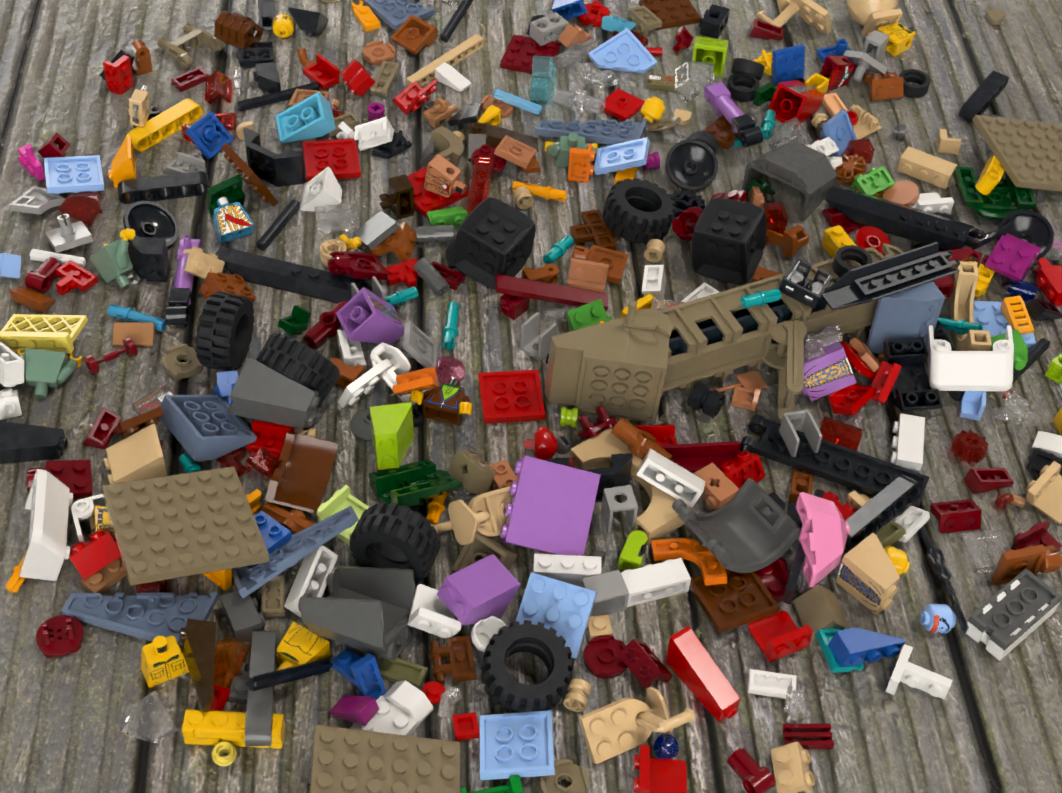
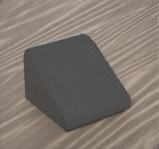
[420,141,435,166]

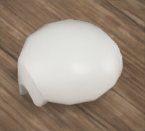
[471,616,506,652]

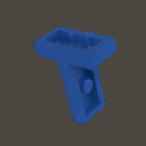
[330,648,387,700]

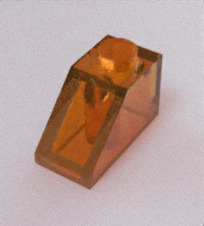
[214,637,250,689]

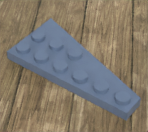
[362,0,435,31]
[536,119,648,146]
[232,506,359,599]
[61,592,219,648]

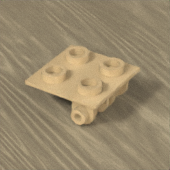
[850,105,882,141]

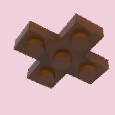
[570,209,618,251]

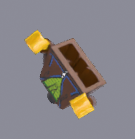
[409,378,473,426]

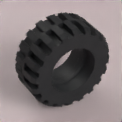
[602,178,676,245]
[195,291,254,371]
[256,333,340,402]
[349,502,440,584]
[481,620,574,713]

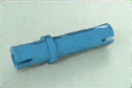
[107,304,167,332]

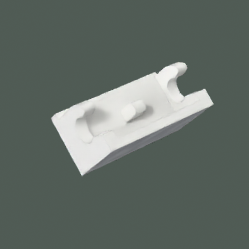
[354,116,394,151]
[641,265,666,306]
[337,329,367,369]

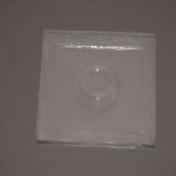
[960,529,1011,573]

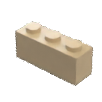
[897,146,957,190]

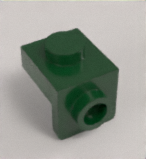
[753,82,777,107]
[278,305,311,335]

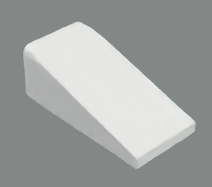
[435,62,471,92]

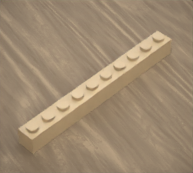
[406,34,484,88]

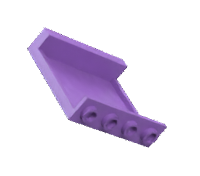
[500,456,601,556]

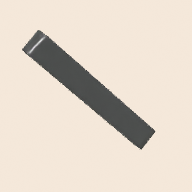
[245,631,277,747]

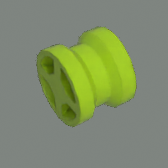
[560,406,578,428]

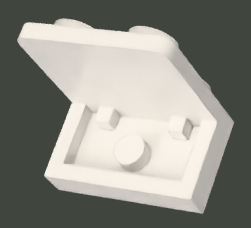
[909,192,954,214]
[408,584,462,639]

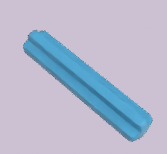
[493,89,542,115]

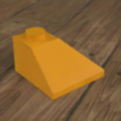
[108,135,136,188]

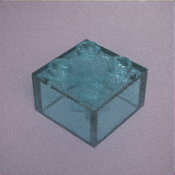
[531,56,556,105]

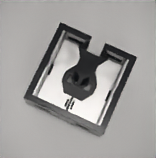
[779,258,833,309]

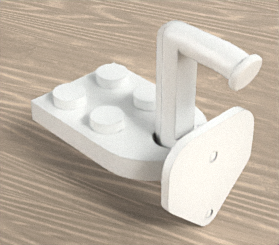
[338,342,428,408]

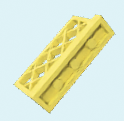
[0,314,88,354]

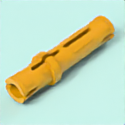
[512,181,567,202]

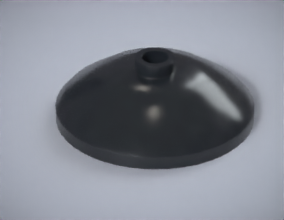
[665,139,718,191]
[123,201,179,248]
[996,210,1054,261]

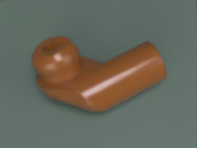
[297,48,315,68]

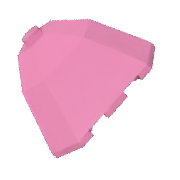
[796,492,850,587]

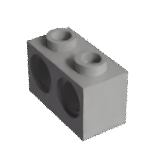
[529,12,568,46]

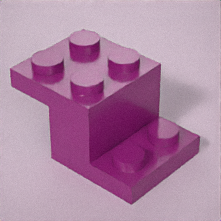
[985,233,1041,283]

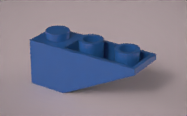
[828,627,906,667]

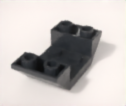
[243,128,305,187]
[884,338,943,411]
[547,453,633,502]

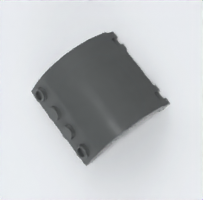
[672,478,801,573]

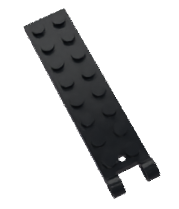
[740,415,929,508]

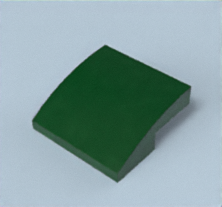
[207,174,245,219]

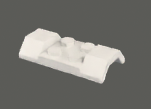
[350,680,433,736]

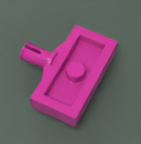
[18,144,45,181]

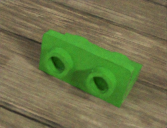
[850,166,895,196]
[427,206,468,228]
[565,299,613,331]

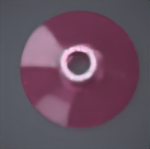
[436,356,465,384]

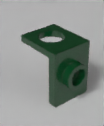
[744,178,776,202]

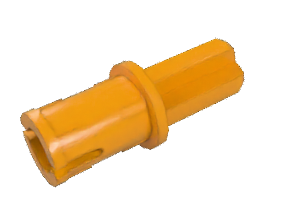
[426,491,448,525]
[5,551,27,593]

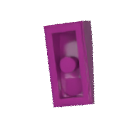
[329,695,379,726]

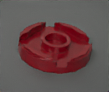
[583,635,627,679]

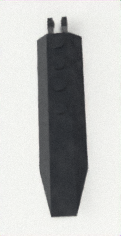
[825,186,985,251]
[821,242,960,310]
[215,246,372,303]

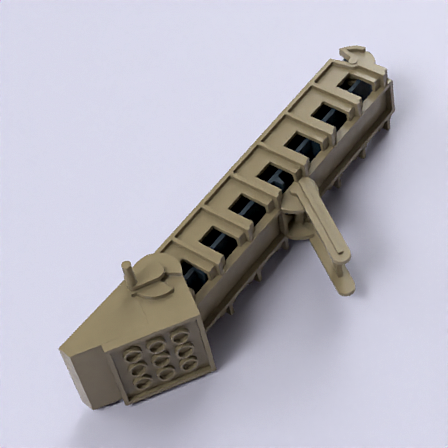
[544,243,904,423]

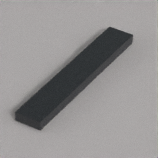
[782,489,824,605]

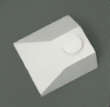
[300,167,342,212]

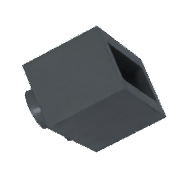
[220,591,266,645]

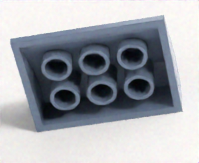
[866,281,945,354]
[160,395,257,462]

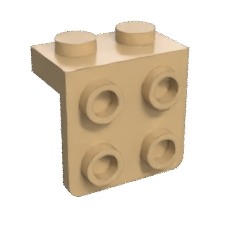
[1026,461,1062,524]

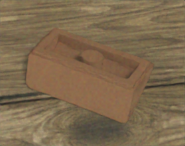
[113,323,156,347]

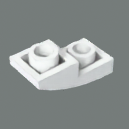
[1032,431,1062,459]

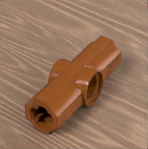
[611,418,672,460]
[262,501,315,535]

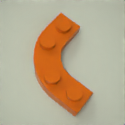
[651,538,727,586]

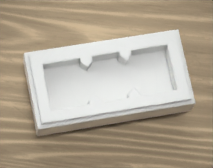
[748,669,797,700]

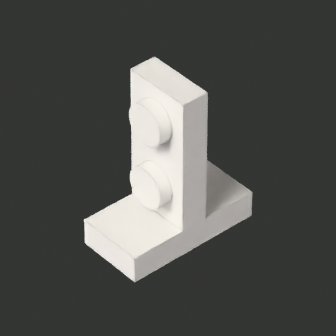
[886,644,953,700]

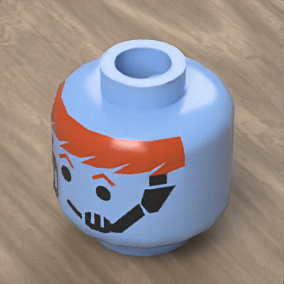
[920,604,956,634]

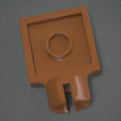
[571,245,629,285]
[991,544,1062,586]

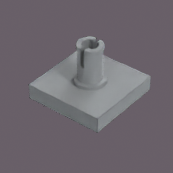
[843,50,888,82]
[45,214,93,253]
[402,321,437,368]

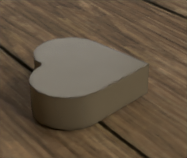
[986,10,1006,25]

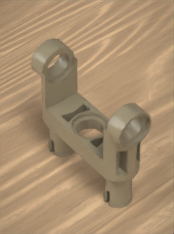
[157,23,226,70]

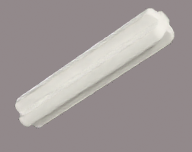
[30,249,86,268]

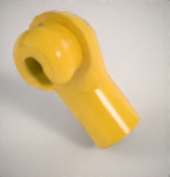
[338,234,362,251]

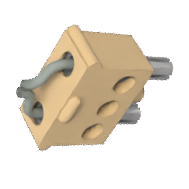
[128,85,150,127]

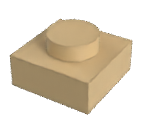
[587,614,613,640]

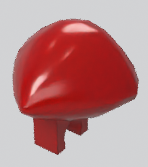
[524,426,558,461]

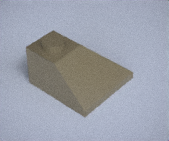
[452,532,518,572]

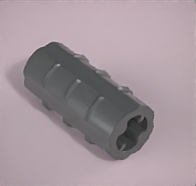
[416,224,455,243]
[413,257,450,297]

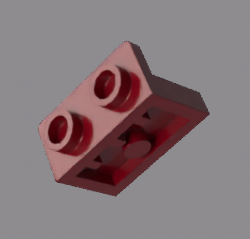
[930,499,982,534]
[1011,521,1062,553]
[755,557,797,603]
[618,638,673,688]

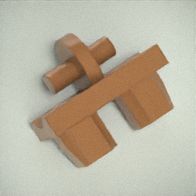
[423,98,458,128]

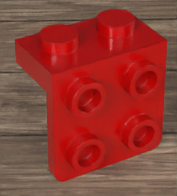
[392,79,438,115]
[748,611,813,663]
[633,745,687,793]

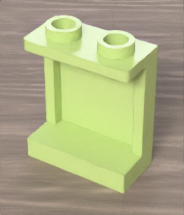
[317,485,369,545]

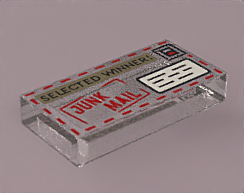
[131,384,177,415]

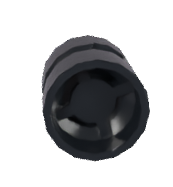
[687,382,725,418]

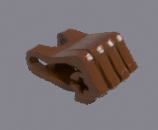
[214,11,264,50]

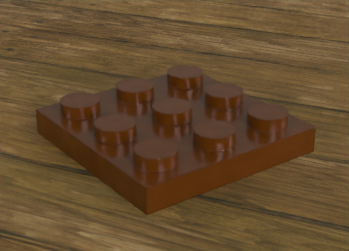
[639,0,701,30]
[221,143,278,207]
[689,568,780,634]

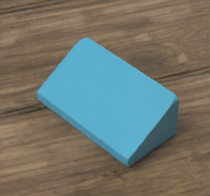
[601,16,636,34]

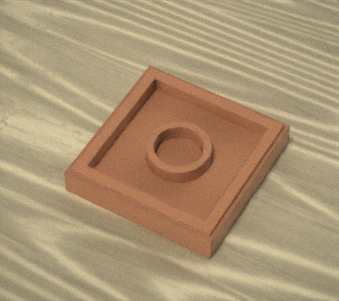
[494,135,537,169]

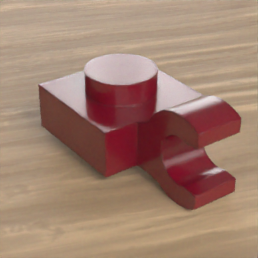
[672,26,694,54]

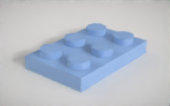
[594,137,650,175]

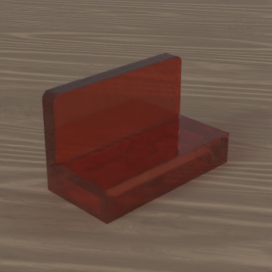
[205,70,233,104]
[764,203,788,235]
[820,416,863,451]

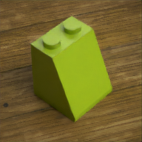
[690,36,728,77]
[370,402,414,470]

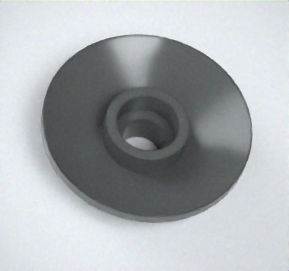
[350,408,372,441]

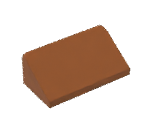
[10,286,55,314]

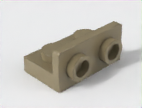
[626,6,663,38]

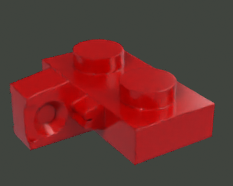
[385,258,419,288]
[55,260,98,295]

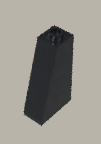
[0,421,68,464]

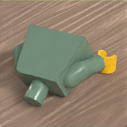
[544,133,598,167]
[89,228,135,288]
[17,348,82,398]

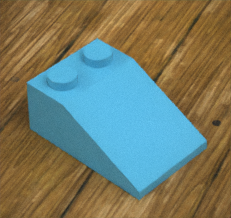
[275,92,336,144]

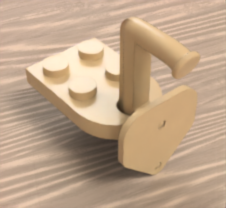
[756,0,832,35]
[430,486,512,545]
[578,687,695,764]

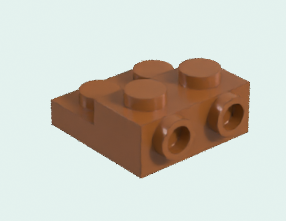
[391,14,438,55]

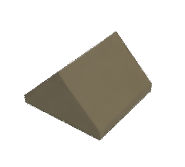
[792,584,850,639]

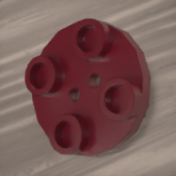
[471,144,507,178]
[577,406,617,440]
[36,615,84,657]

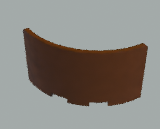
[265,431,338,513]

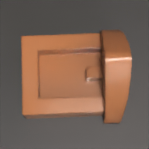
[731,386,761,412]

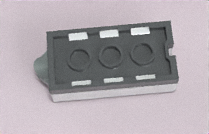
[966,569,1062,661]

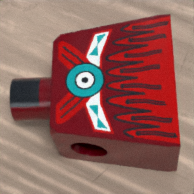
[820,56,857,92]

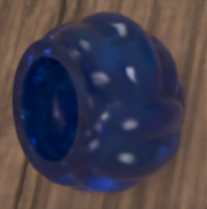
[653,734,679,759]

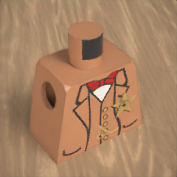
[424,154,467,198]

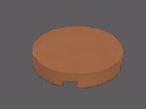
[362,41,395,65]
[481,94,515,118]
[883,180,920,206]

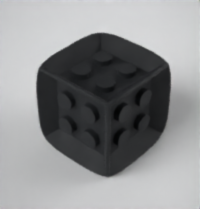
[453,197,536,290]
[692,198,767,284]

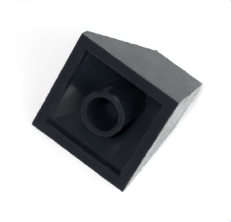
[288,7,329,37]

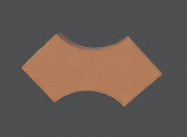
[849,337,881,372]

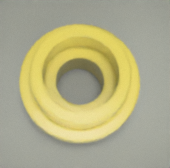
[212,742,237,766]

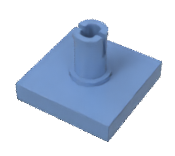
[820,110,857,157]

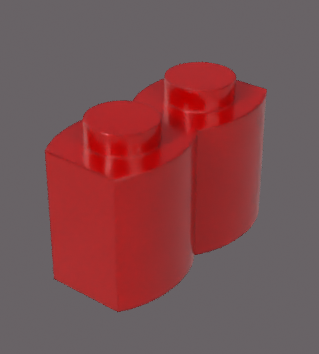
[341,58,375,97]

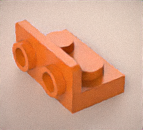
[567,144,595,183]
[392,367,439,396]

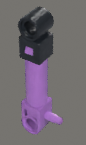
[704,82,763,148]
[166,235,202,325]

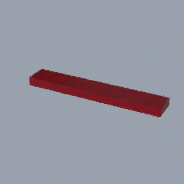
[495,274,609,311]

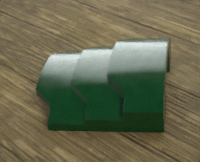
[953,167,1037,220]
[369,459,463,509]

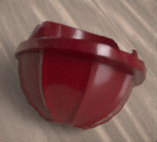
[672,207,703,241]

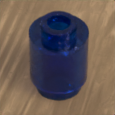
[1008,280,1038,302]

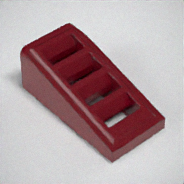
[749,18,784,41]
[964,468,1014,493]

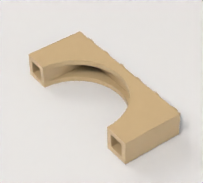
[947,261,992,351]
[570,428,689,545]

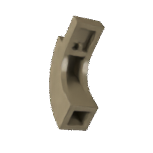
[428,126,464,167]

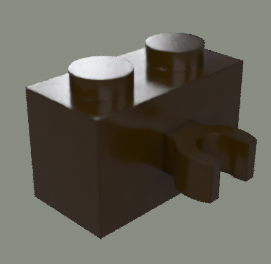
[379,174,414,220]

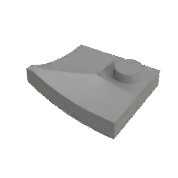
[10,186,67,215]

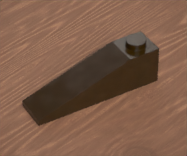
[468,122,538,162]
[179,618,216,712]

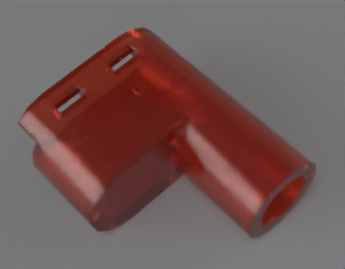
[215,113,236,131]
[215,448,246,477]

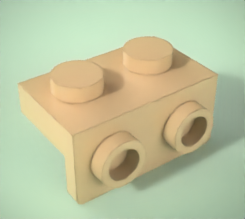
[183,247,225,279]
[770,742,815,793]

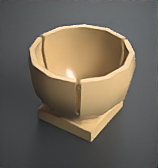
[846,0,903,37]

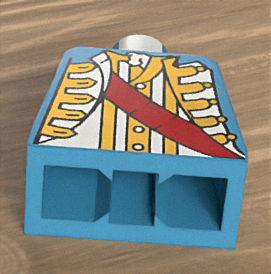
[213,197,254,244]

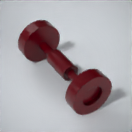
[84,337,138,375]

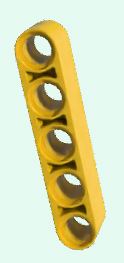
[126,98,203,152]
[975,153,1005,195]

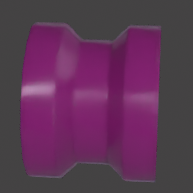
[368,102,385,122]
[643,152,660,171]

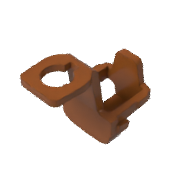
[765,225,809,257]

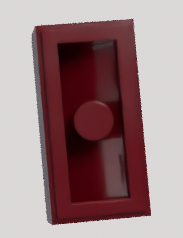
[82,407,121,449]

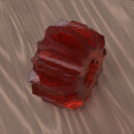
[951,429,988,464]

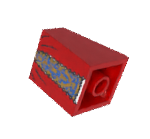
[768,80,825,128]

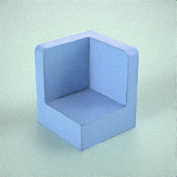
[0,253,21,279]
[959,390,986,421]

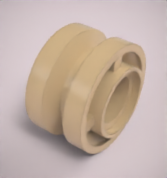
[320,239,347,267]

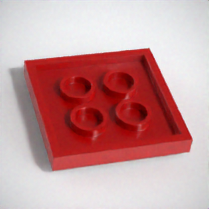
[302,138,361,182]
[407,166,469,217]
[478,369,545,424]

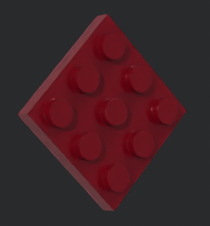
[500,35,561,77]

